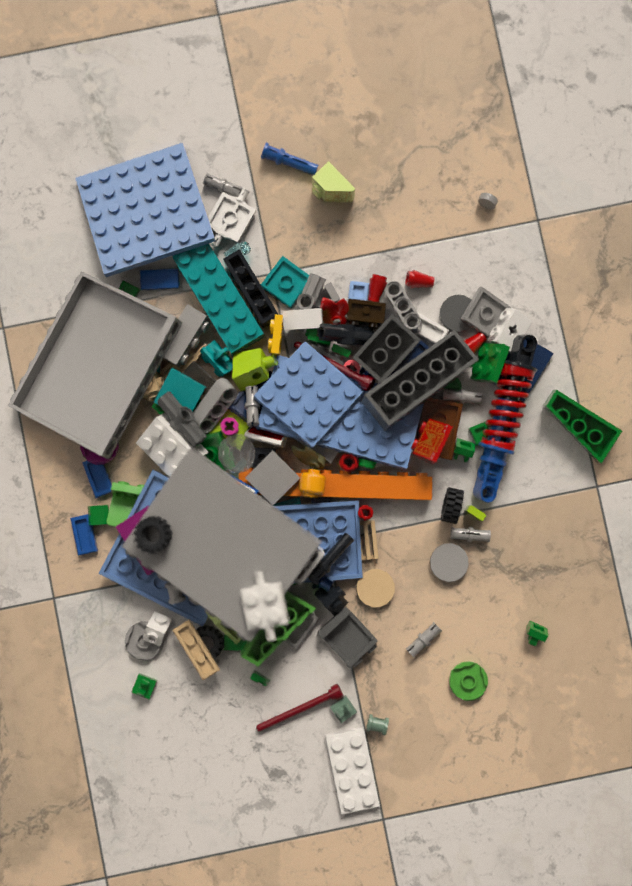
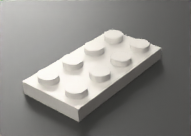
[326,727,380,814]

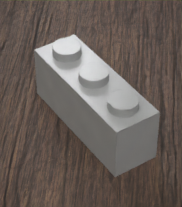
[164,304,210,368]

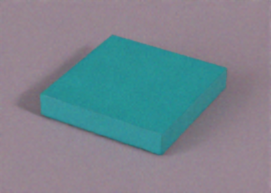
[261,255,309,309]
[154,368,206,412]

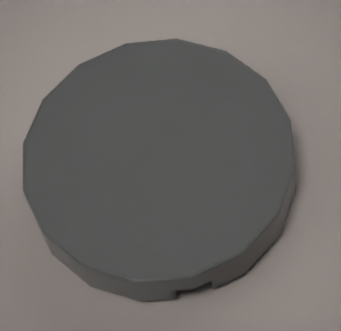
[439,294,471,333]

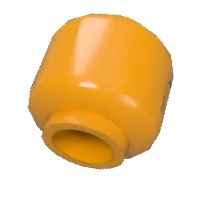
[299,469,326,498]

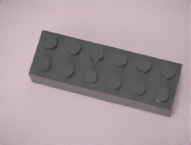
[361,330,479,431]

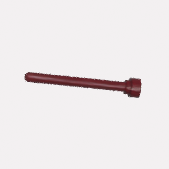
[294,341,375,392]
[256,683,344,732]

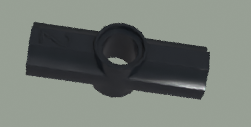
[317,324,374,345]

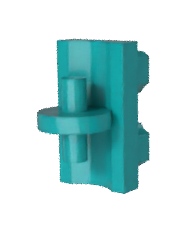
[200,340,233,377]

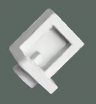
[143,611,172,646]

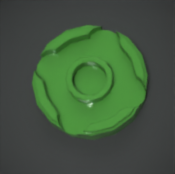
[449,661,488,701]

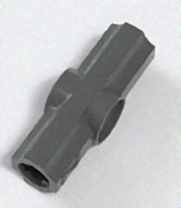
[157,391,207,447]

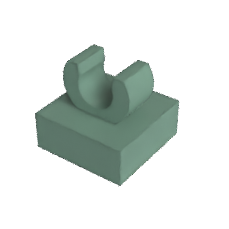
[330,695,357,723]

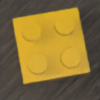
[268,314,284,358]

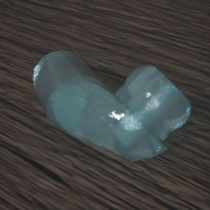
[224,241,251,257]

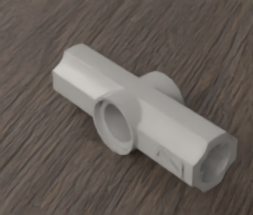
[295,273,326,332]

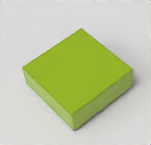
[464,505,486,521]

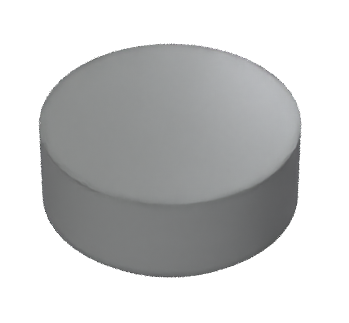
[478,193,498,209]

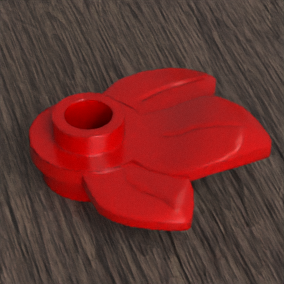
[320,297,349,325]

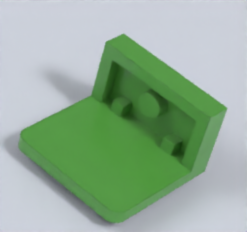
[107,481,144,527]

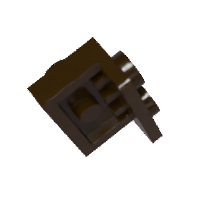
[346,299,386,329]

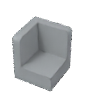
[316,282,340,308]

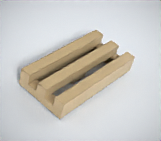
[360,520,379,560]

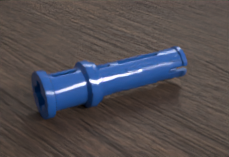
[261,142,318,176]

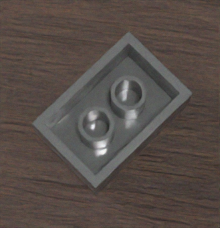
[352,314,421,383]

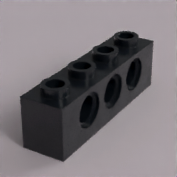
[223,249,279,328]

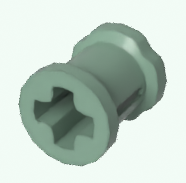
[366,714,389,735]

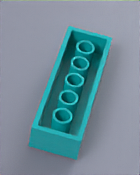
[172,244,265,357]

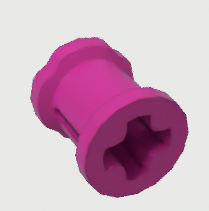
[221,417,239,436]

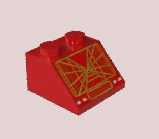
[411,418,453,464]

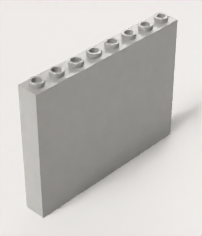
[8,271,183,459]
[122,449,322,642]

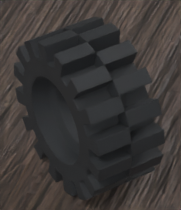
[441,487,464,524]
[133,516,173,554]
[196,625,224,659]

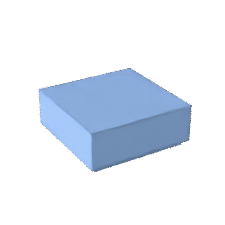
[348,281,369,301]

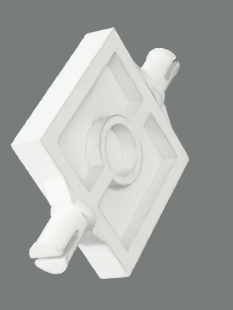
[208,188,256,247]
[240,571,289,641]

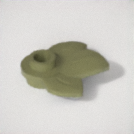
[291,445,326,470]

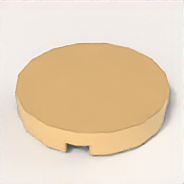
[357,569,395,607]

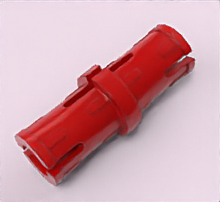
[358,505,373,520]

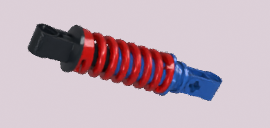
[473,335,537,503]

